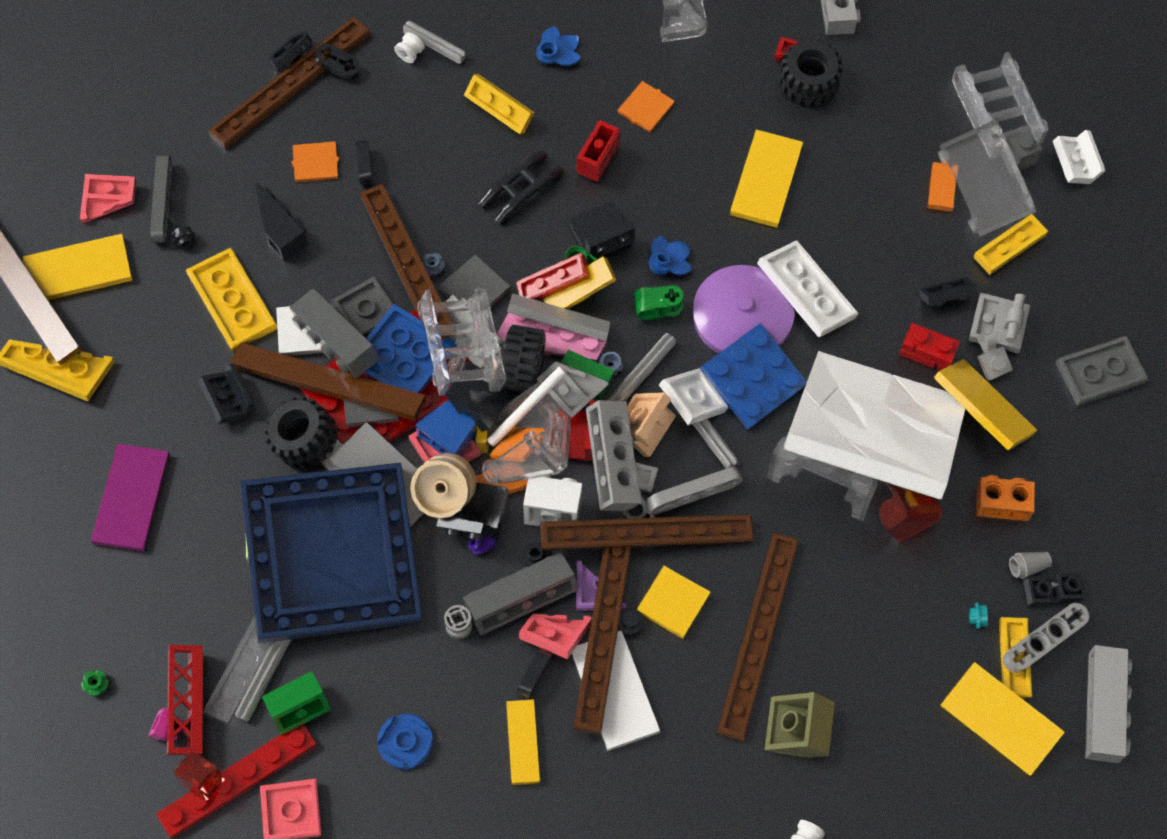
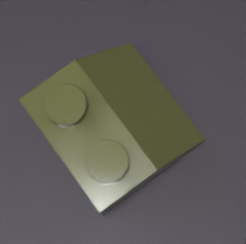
[765,692,835,758]

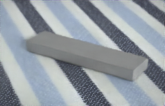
[507,293,610,341]

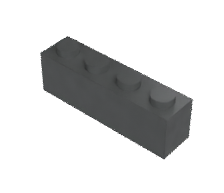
[289,289,380,379]
[463,552,578,636]

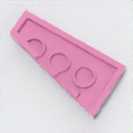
[497,313,607,362]

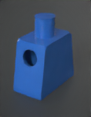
[416,401,477,457]

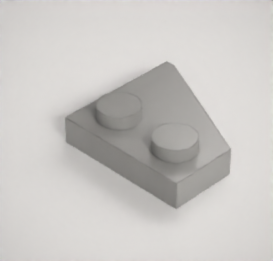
[537,362,609,418]

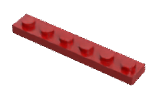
[156,724,317,839]

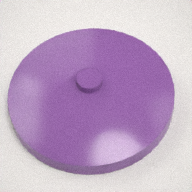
[693,265,795,354]

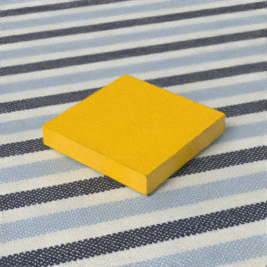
[637,566,710,639]

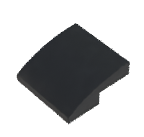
[445,362,510,432]

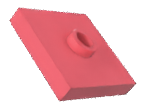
[260,779,322,839]

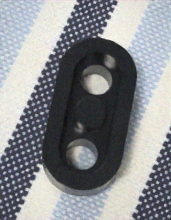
[269,31,312,69]

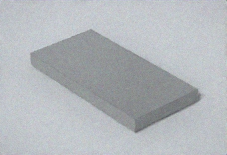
[329,422,425,528]

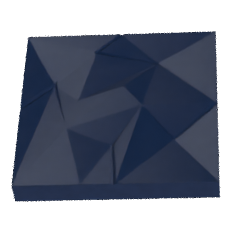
[240,462,423,644]

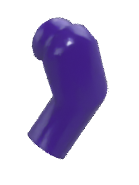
[468,538,497,555]

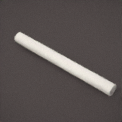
[487,366,567,446]

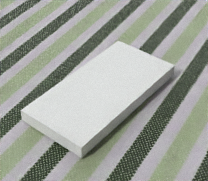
[757,240,859,337]
[571,631,660,751]

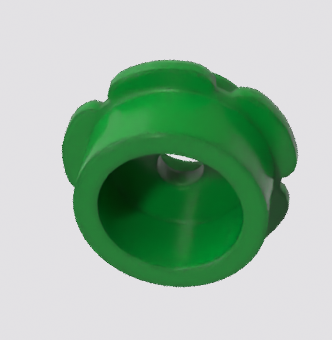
[81,670,109,696]

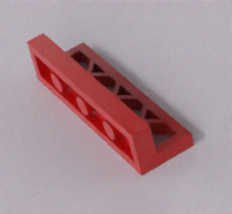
[167,645,203,761]

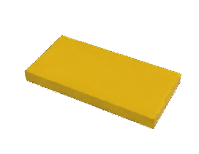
[730,130,803,228]
[22,234,133,300]
[186,248,278,352]
[934,359,1037,450]
[940,662,1064,776]

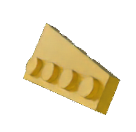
[0,339,114,401]

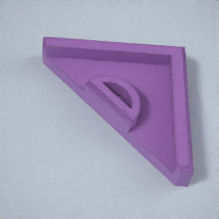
[576,561,626,611]

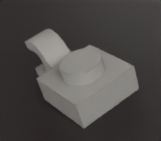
[977,333,1013,380]

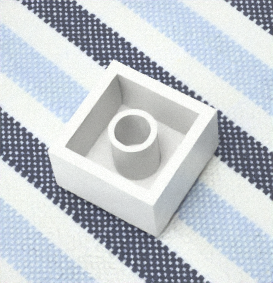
[523,474,582,526]

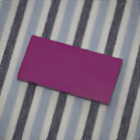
[91,443,170,552]

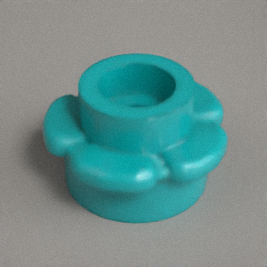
[969,602,988,629]

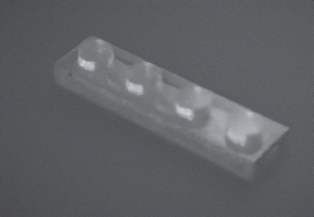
[203,615,272,725]

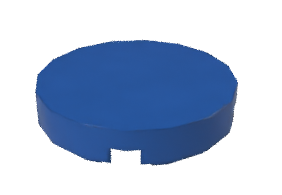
[377,713,433,770]

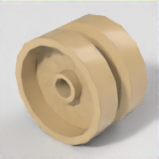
[410,453,477,518]

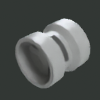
[444,605,473,639]

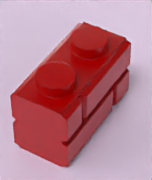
[576,121,621,181]
[899,323,960,371]

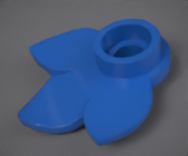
[536,26,581,66]
[649,236,693,275]

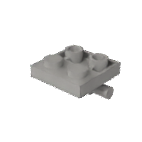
[968,292,1030,353]

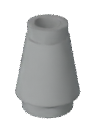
[1009,552,1052,579]

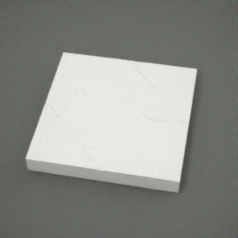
[784,351,965,499]

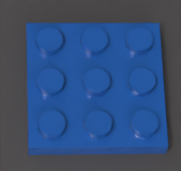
[363,304,457,394]
[700,323,807,430]

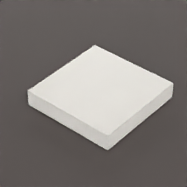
[276,306,324,356]
[659,368,729,425]

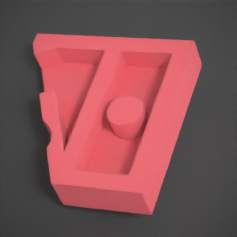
[80,174,137,223]
[519,614,592,659]

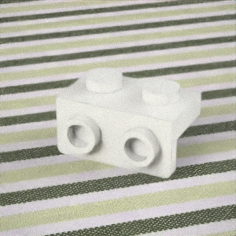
[1053,130,1105,184]

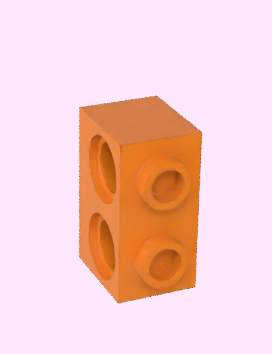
[976,475,1035,521]

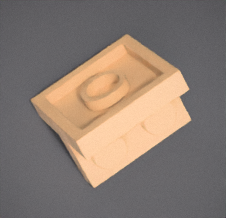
[612,392,676,457]

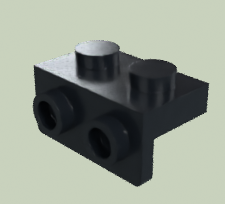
[198,363,253,424]

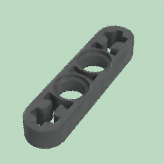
[150,155,172,243]

